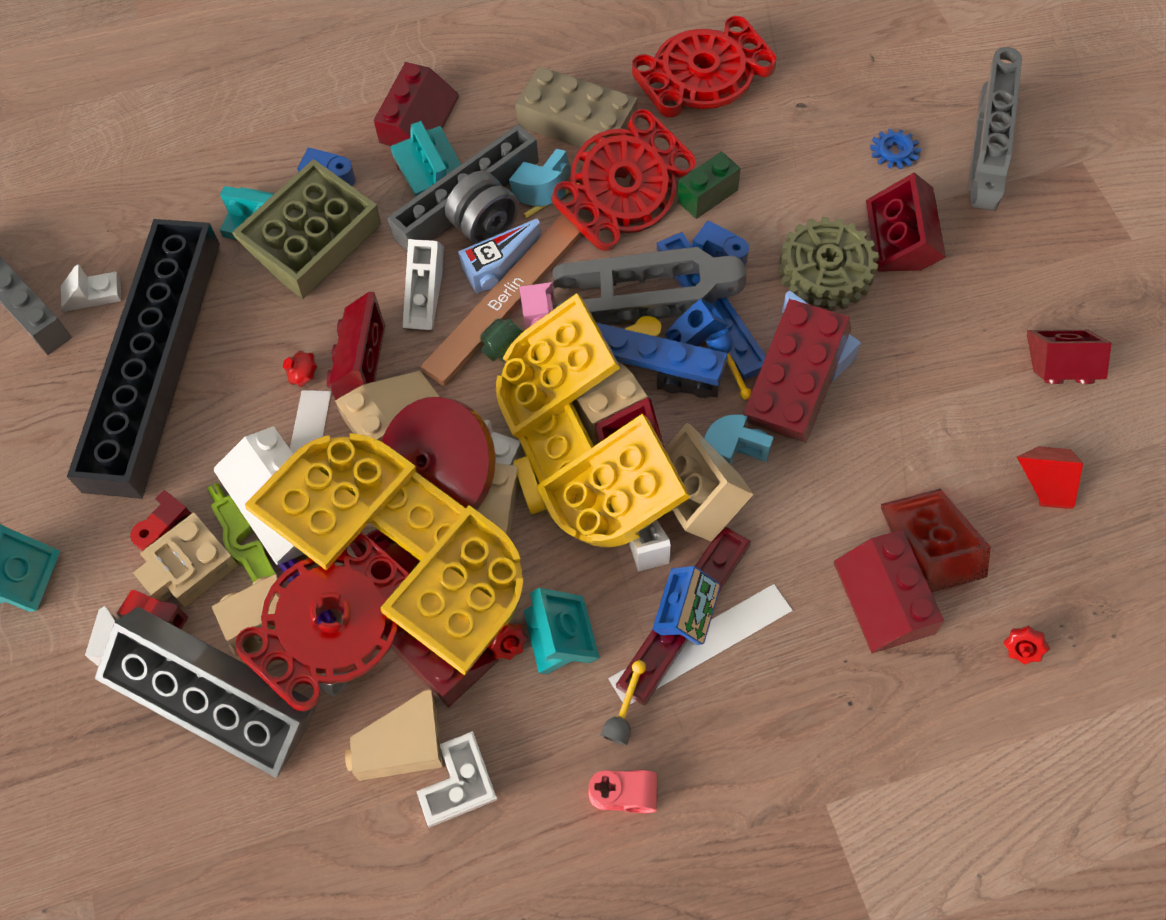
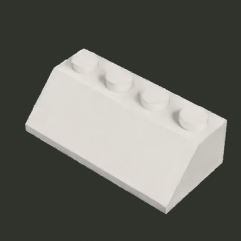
[214,426,304,565]

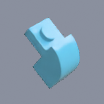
[509,149,571,206]
[704,415,774,465]

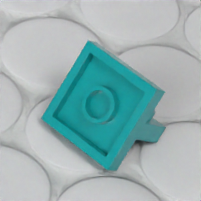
[390,121,461,197]
[220,186,274,240]
[0,524,60,612]
[523,587,600,674]

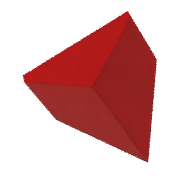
[1017,446,1083,509]

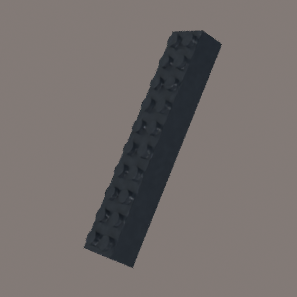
[67,219,220,499]

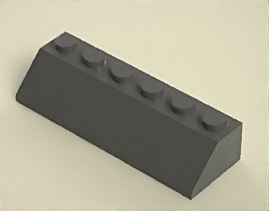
[95,607,318,778]

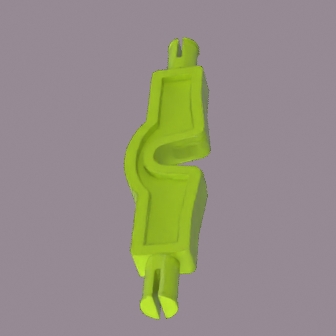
[207,483,278,583]

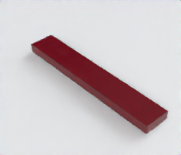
[616,527,751,706]

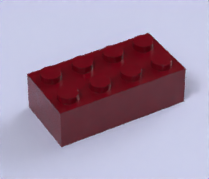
[743,299,851,443]

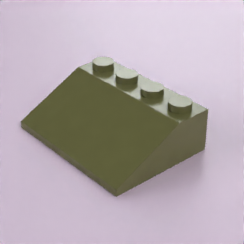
[232,159,381,299]

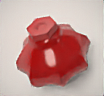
[283,350,318,388]
[488,623,528,660]
[1003,625,1050,665]

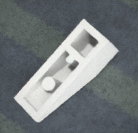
[402,239,444,330]

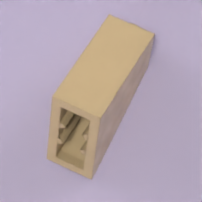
[345,689,443,781]

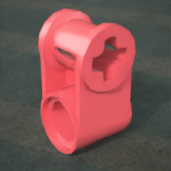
[588,770,657,813]

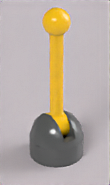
[600,660,646,746]

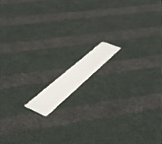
[290,390,331,454]
[608,584,793,704]

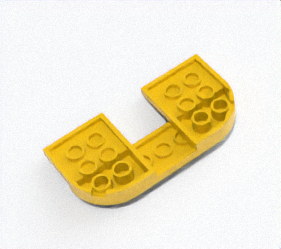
[496,293,691,547]
[245,433,523,675]

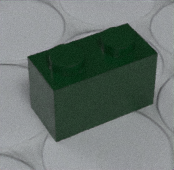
[678,151,741,219]

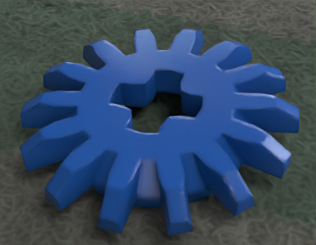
[870,129,921,169]

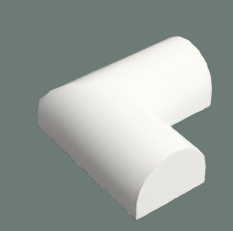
[416,731,497,828]

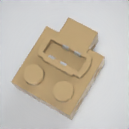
[133,512,239,607]

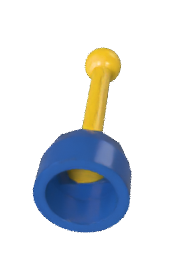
[706,329,752,400]

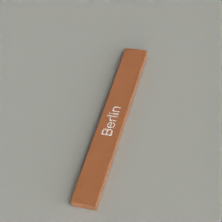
[420,214,589,387]

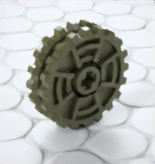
[778,217,878,311]

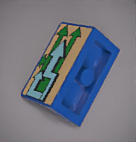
[652,566,720,645]

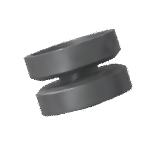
[445,170,519,245]

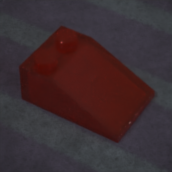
[881,488,991,593]

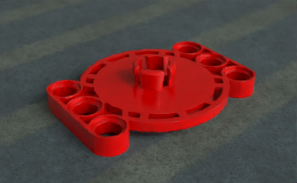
[632,16,777,117]
[551,109,696,251]
[235,533,409,711]

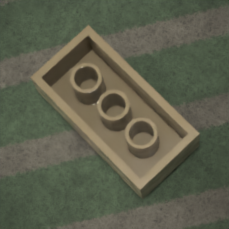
[515,66,638,151]

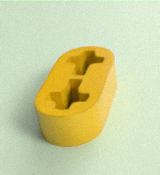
[513,456,547,515]

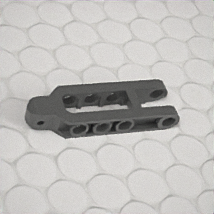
[967,47,1022,211]
[553,247,747,325]

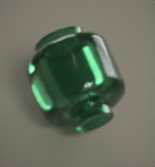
[480,317,523,362]

